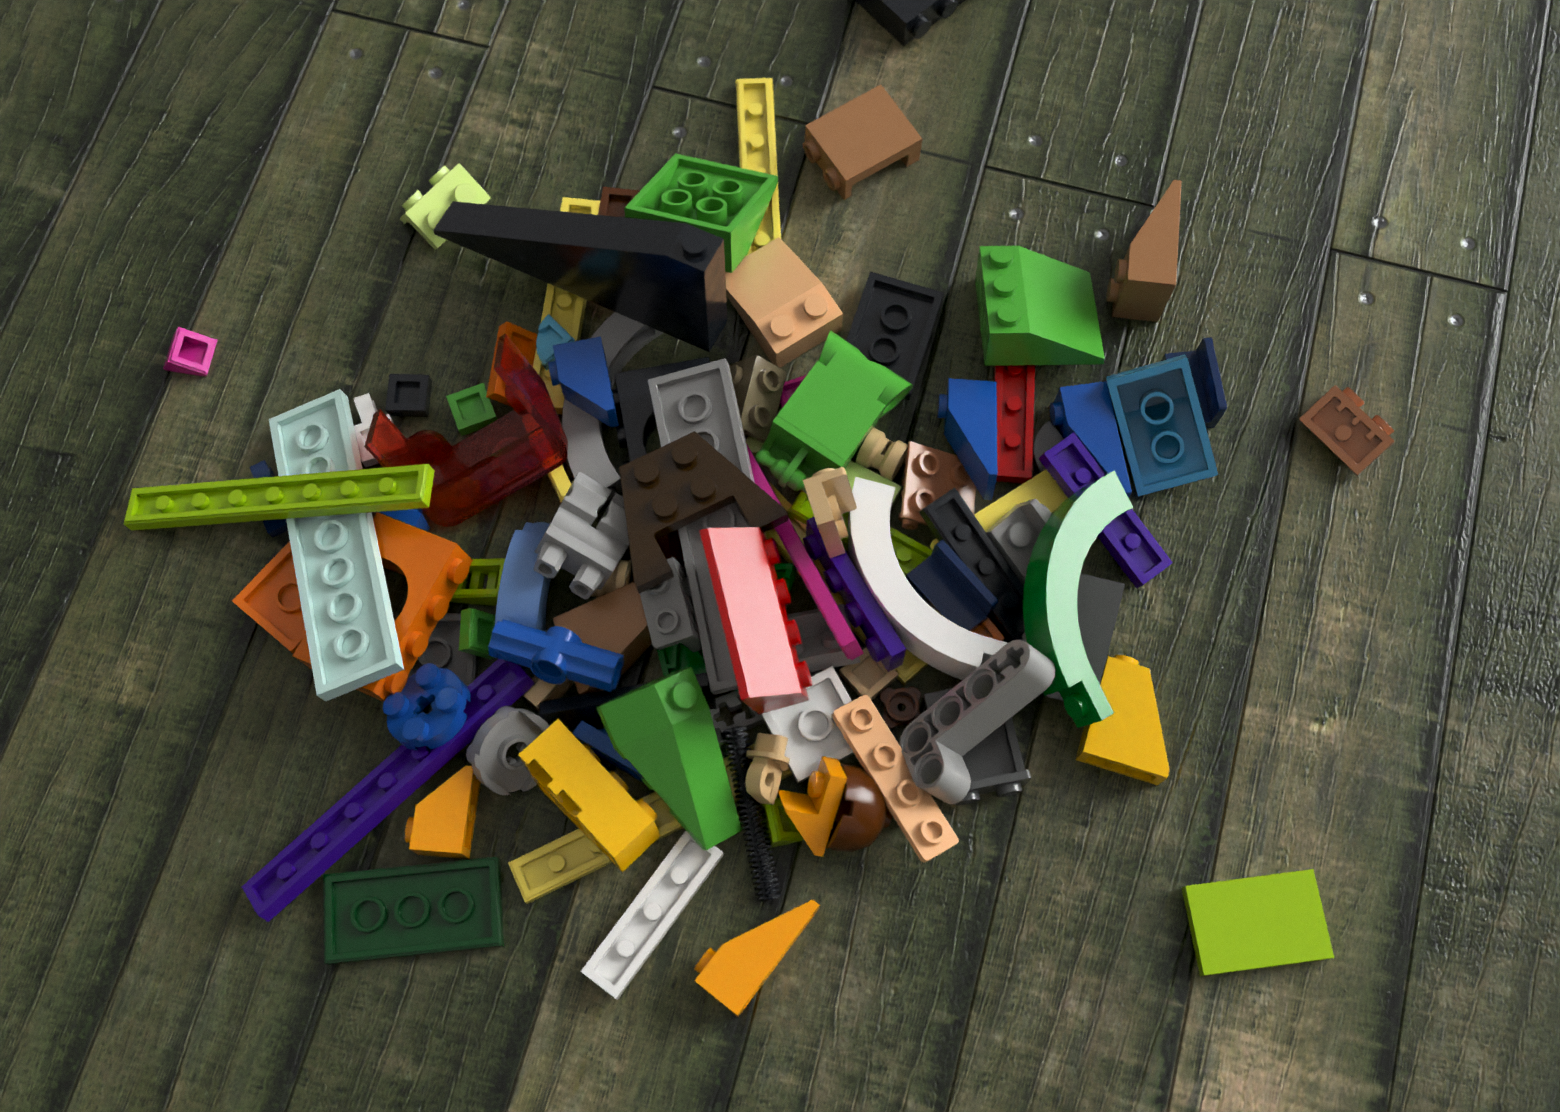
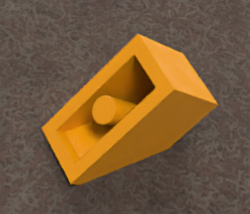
[405,766,481,859]

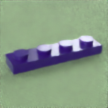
[1038,432,1173,589]
[803,517,906,672]

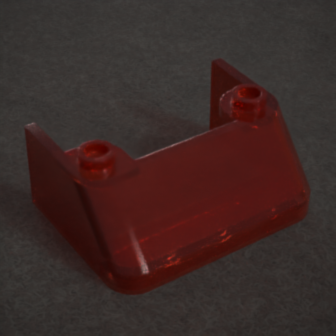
[364,333,568,527]

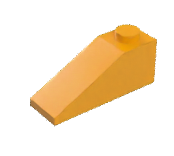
[694,899,820,1017]

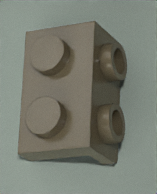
[729,355,786,443]

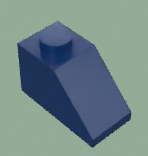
[548,336,619,427]

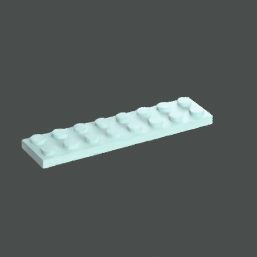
[269,389,404,702]

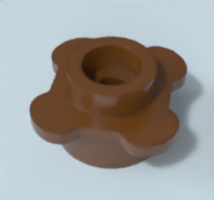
[880,687,921,729]

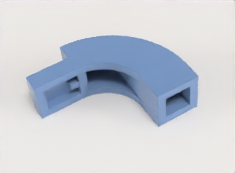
[494,522,551,659]

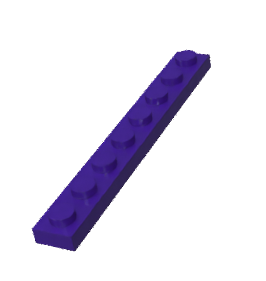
[242,659,535,922]

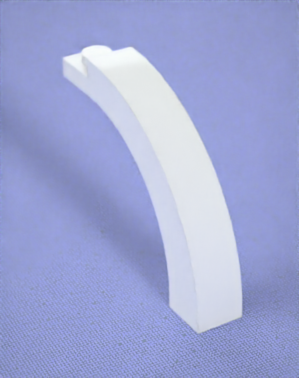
[847,477,1008,680]

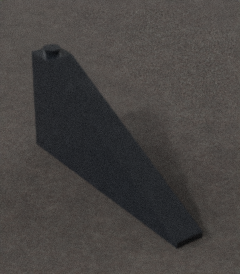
[433,201,727,352]

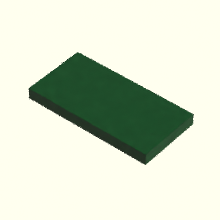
[323,857,504,965]

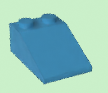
[1106,354,1218,496]

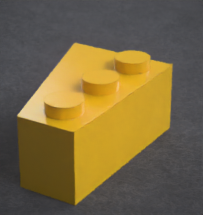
[518,719,661,872]

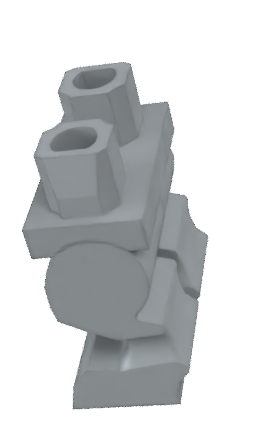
[534,472,629,599]

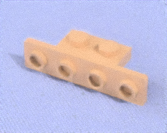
[832,695,959,863]

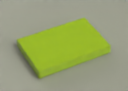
[1182,869,1334,976]

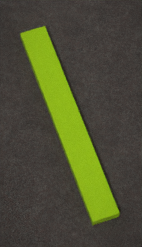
[123,464,435,530]

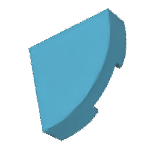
[536,314,575,370]

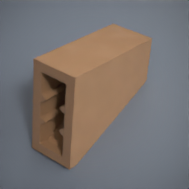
[552,582,652,695]

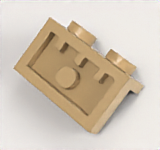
[803,467,857,558]

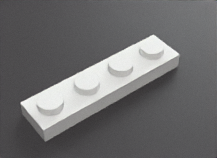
[581,831,724,1000]

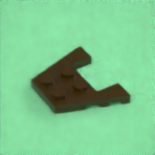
[619,431,788,594]

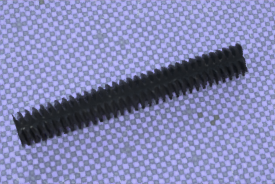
[722,725,782,901]

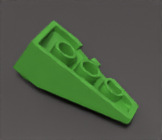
[596,667,742,850]

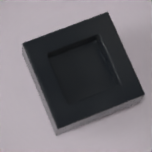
[385,374,432,417]

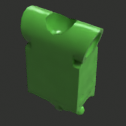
[755,330,913,494]

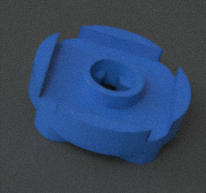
[383,663,471,751]

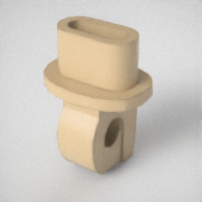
[746,733,790,805]

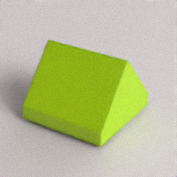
[760,798,804,848]

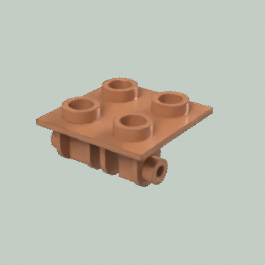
[898,441,976,530]

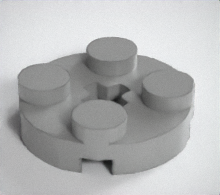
[466,706,549,795]

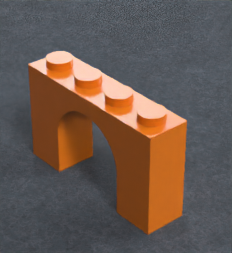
[293,512,473,702]

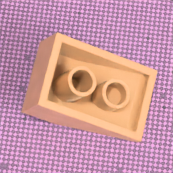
[725,237,843,368]

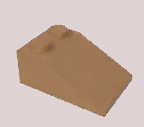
[1107,180,1182,322]

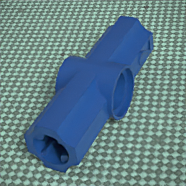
[488,619,624,692]

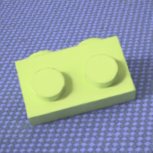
[399,163,491,250]

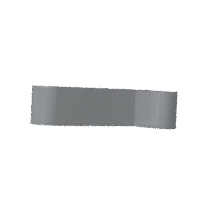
[900,640,1056,804]

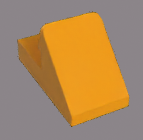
[778,756,847,857]

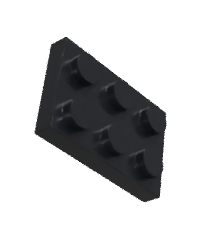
[846,271,944,400]

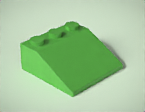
[624,153,778,273]
[975,246,1105,366]

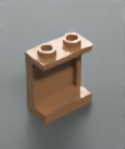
[803,85,922,200]

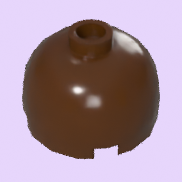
[826,763,892,852]

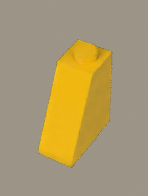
[1075,655,1170,786]

